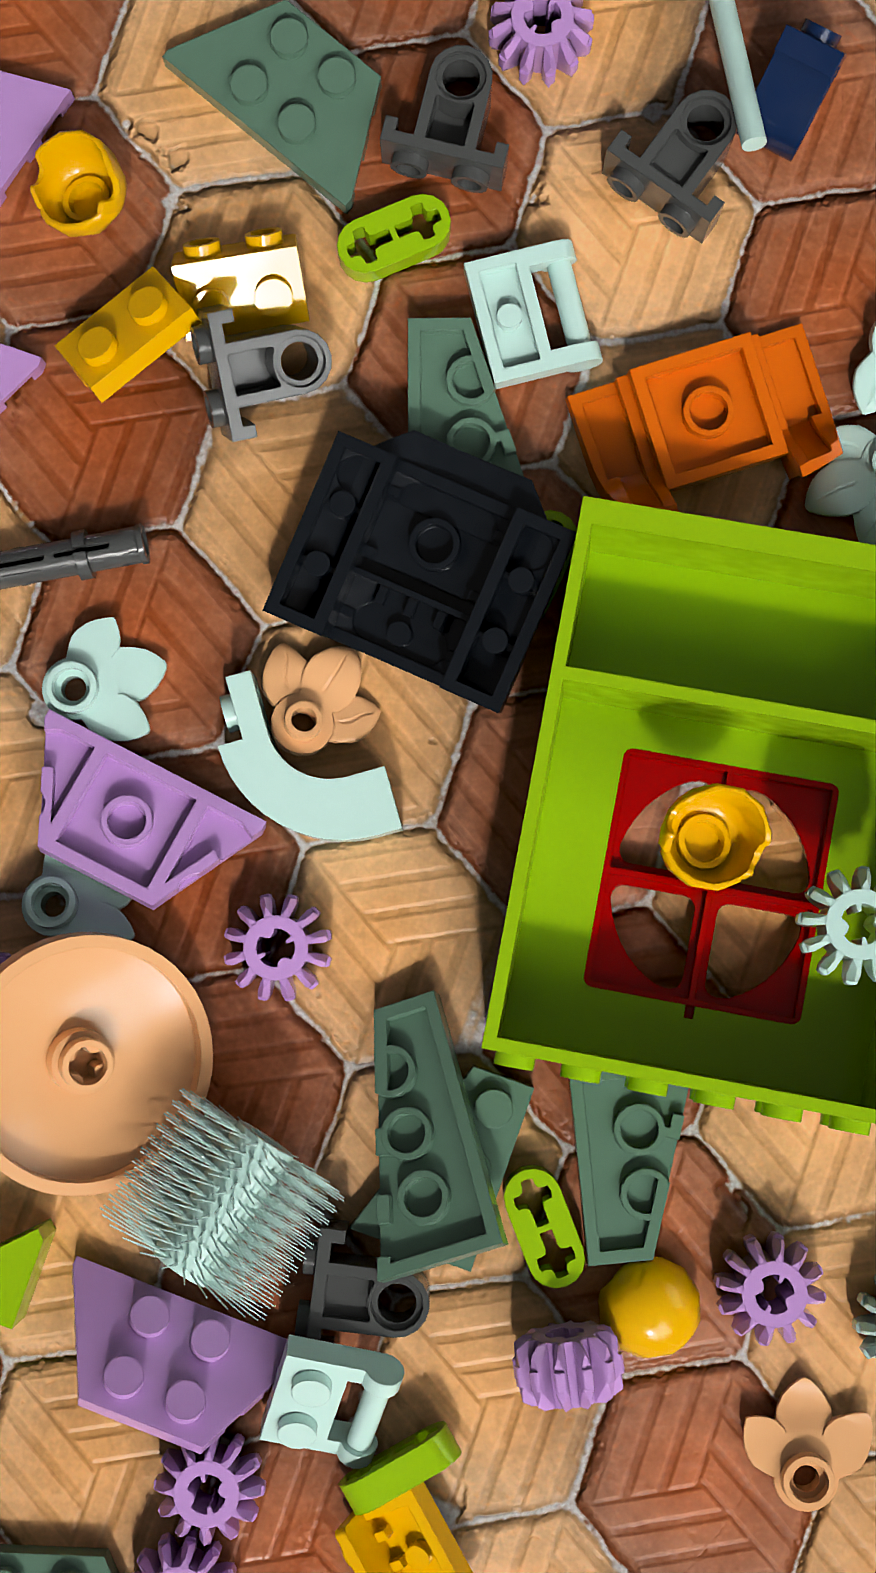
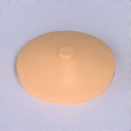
[0,932,213,1197]

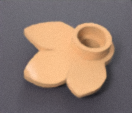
[261,643,381,756]
[743,1376,873,1512]

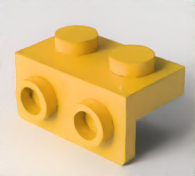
[171,227,310,341]
[54,266,201,403]
[335,1482,473,1573]

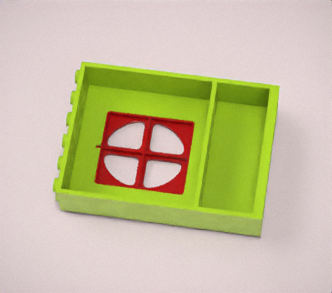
[481,496,876,1136]

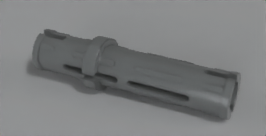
[0,523,151,590]

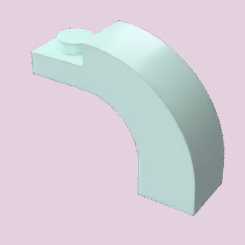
[218,670,403,842]

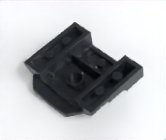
[262,430,576,713]

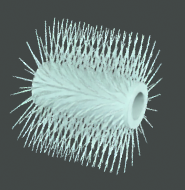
[100,1088,345,1321]

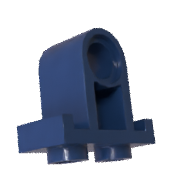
[736,18,847,162]

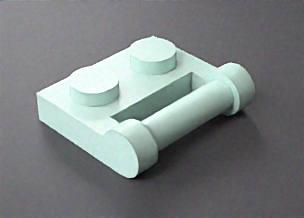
[464,239,603,390]
[259,1334,404,1469]

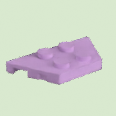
[38,709,266,910]
[72,1256,287,1454]

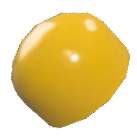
[30,130,127,237]
[658,783,772,891]
[598,1257,700,1358]

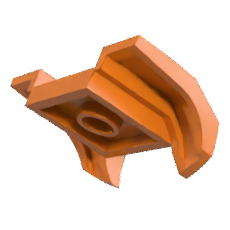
[565,323,843,512]

